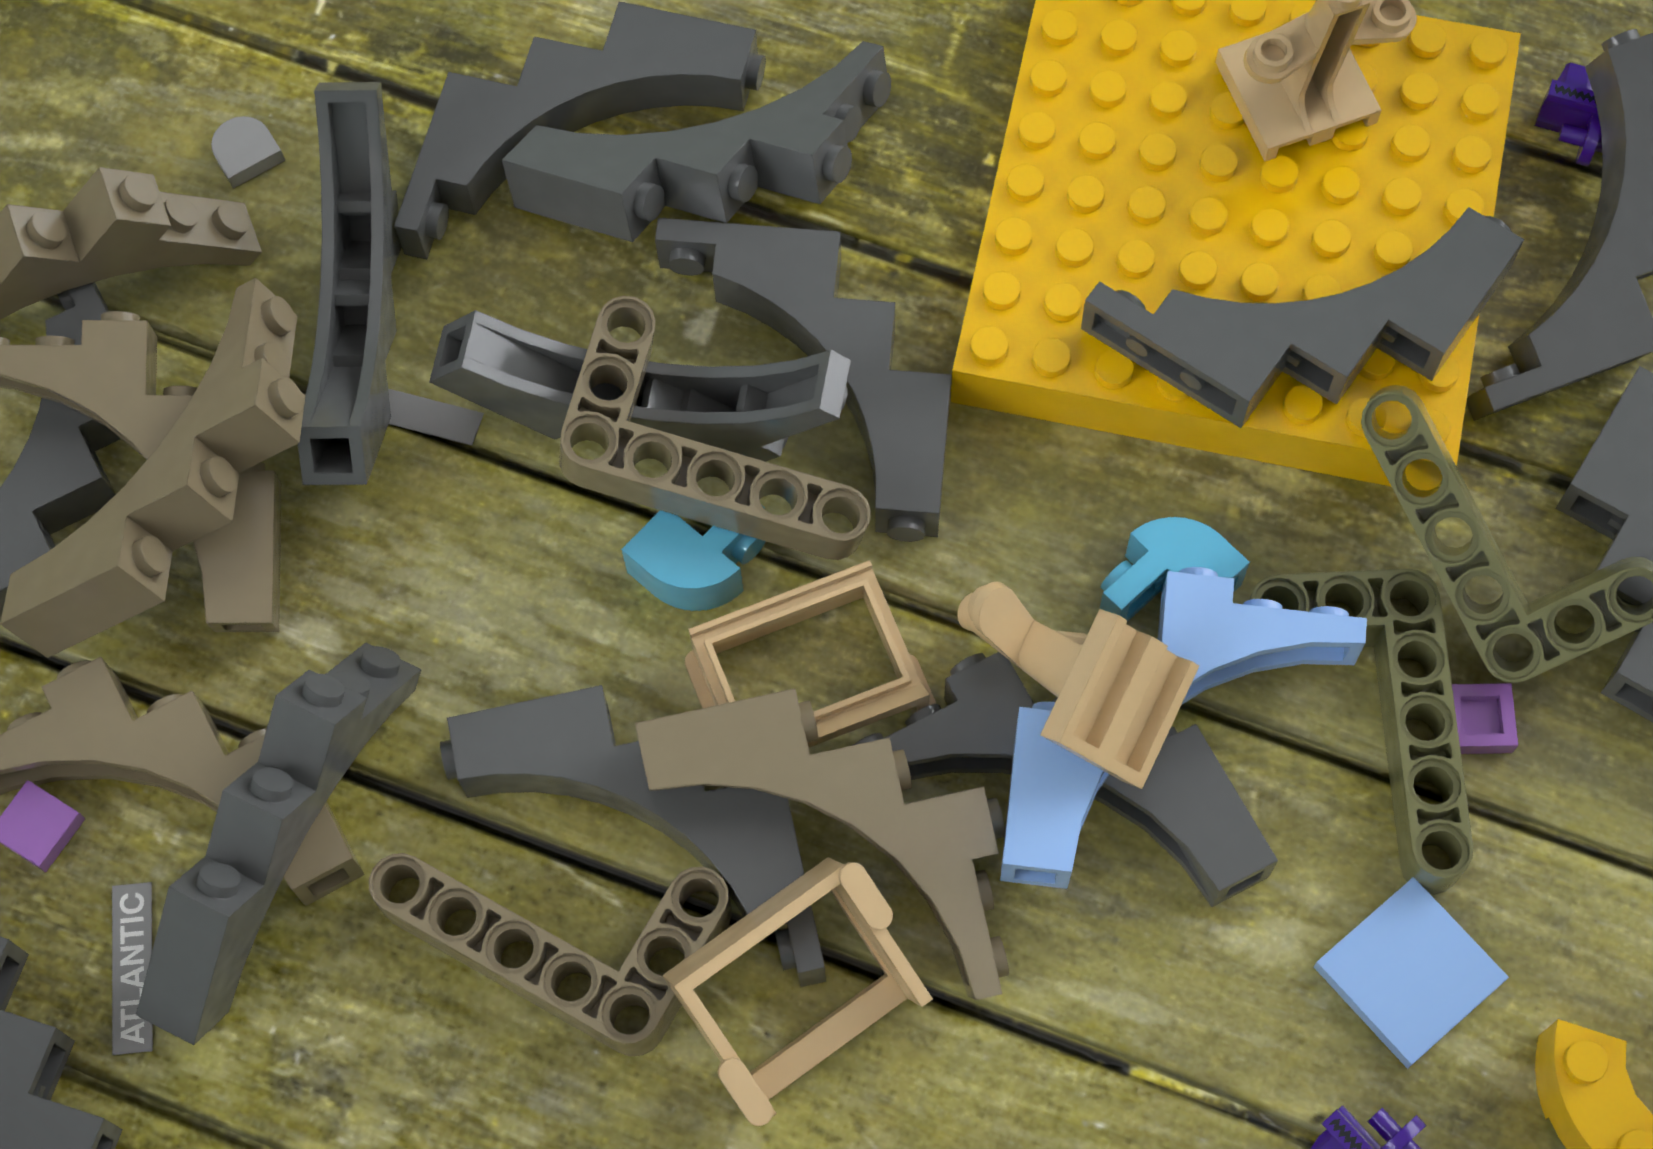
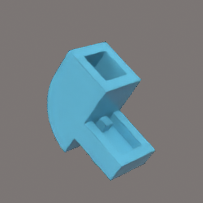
[621,506,766,611]
[1099,517,1250,623]

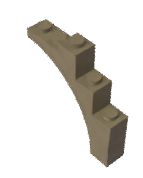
[0,167,262,320]
[0,278,305,658]
[0,311,282,632]
[0,657,365,906]
[635,688,1009,1000]

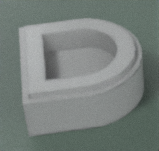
[211,116,285,189]

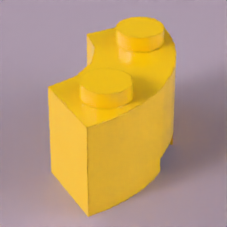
[1535,1019,1653,1149]

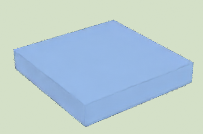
[1313,877,1509,1069]

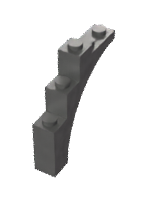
[502,41,891,242]
[298,82,402,485]
[429,310,851,462]
[136,643,421,1045]
[852,652,1278,907]

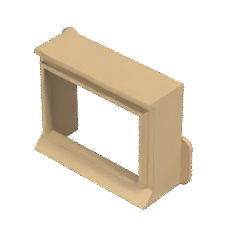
[685,560,936,748]
[662,857,933,1126]

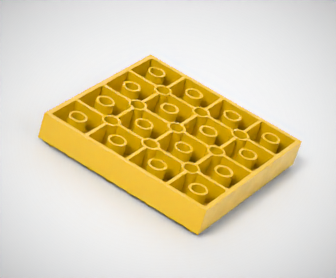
[951,0,1521,491]

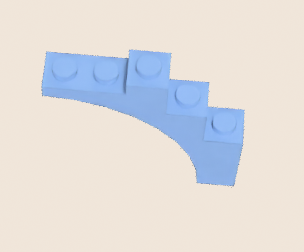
[1000,567,1367,889]

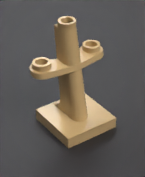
[1216,0,1417,162]
[958,582,1199,789]

